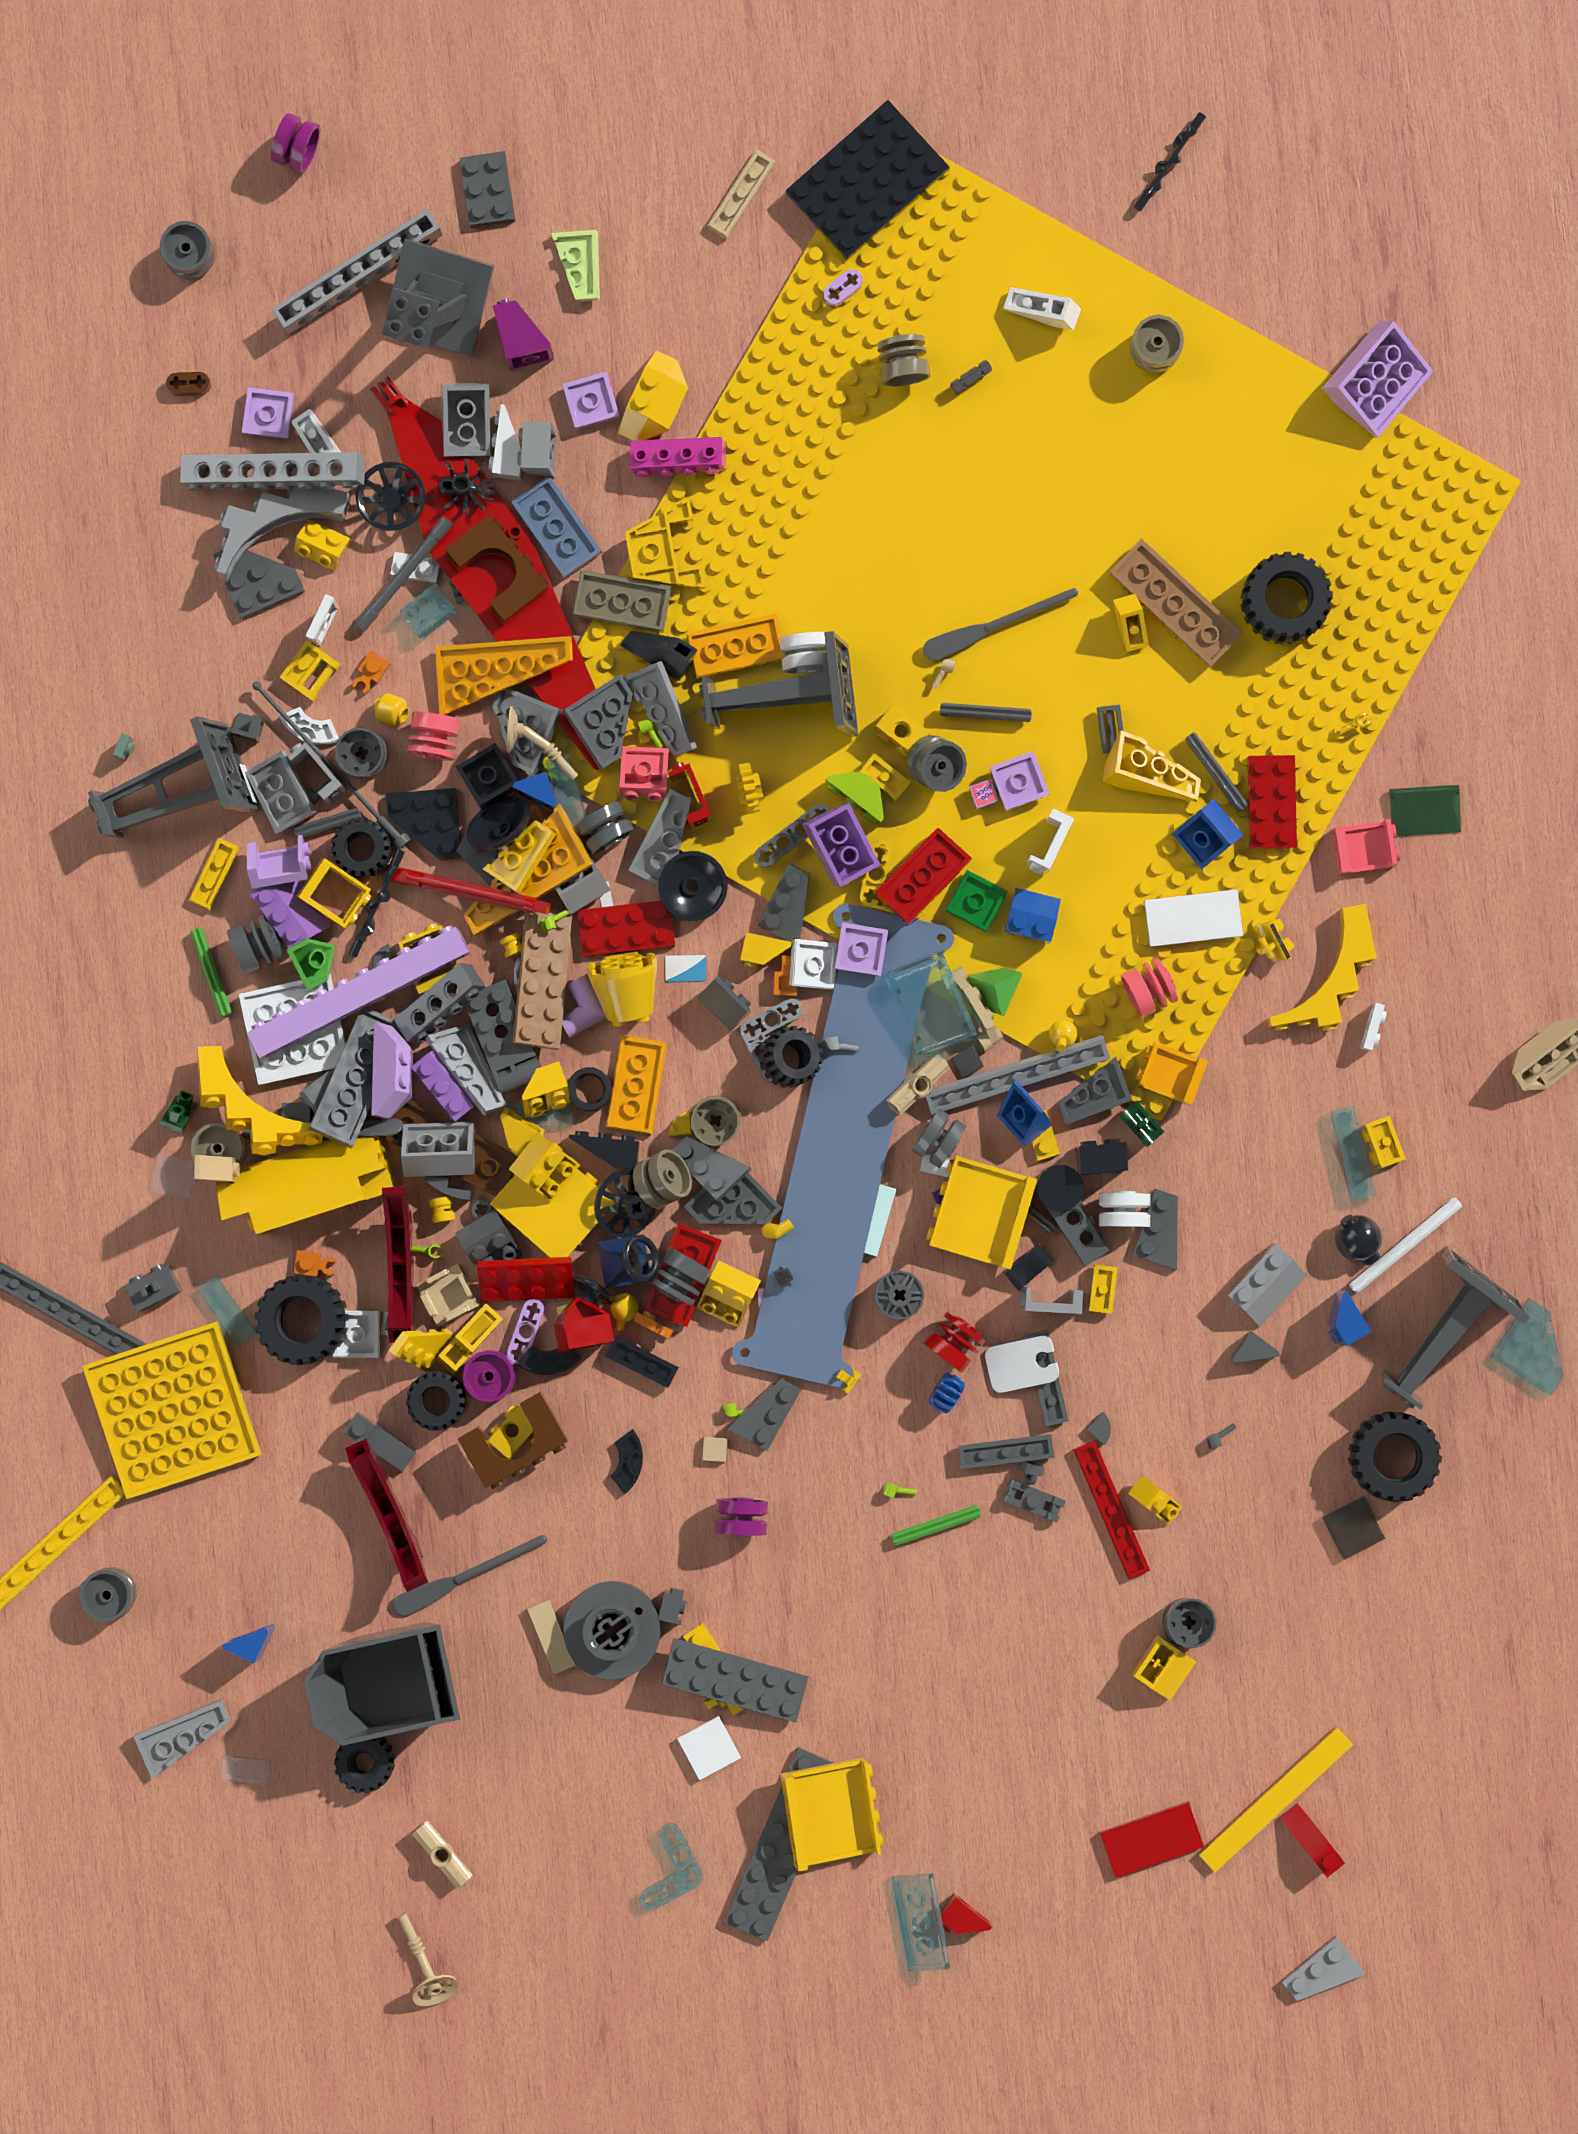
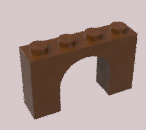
[445,515,548,626]
[458,1391,569,1489]

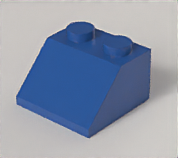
[1172,799,1243,870]
[1004,888,1061,944]
[1328,1291,1371,1346]

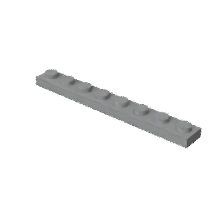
[925,1035,1110,1115]

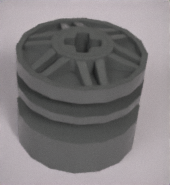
[335,728,389,779]
[227,915,284,975]
[650,1247,712,1306]
[874,1270,924,1320]
[1162,1598,1217,1648]

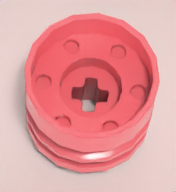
[406,712,461,762]
[1120,957,1178,1018]

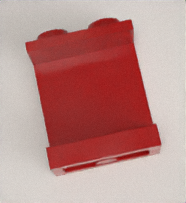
[668,762,712,829]

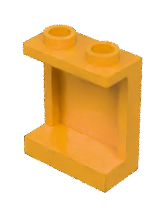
[1136,1041,1208,1106]

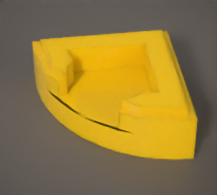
[669,1111,692,1136]

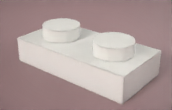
[391,552,440,584]
[1360,1003,1387,1051]

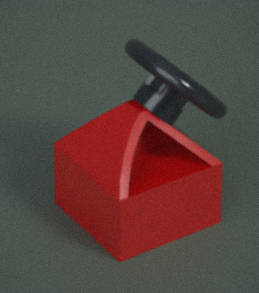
[553,1274,614,1353]

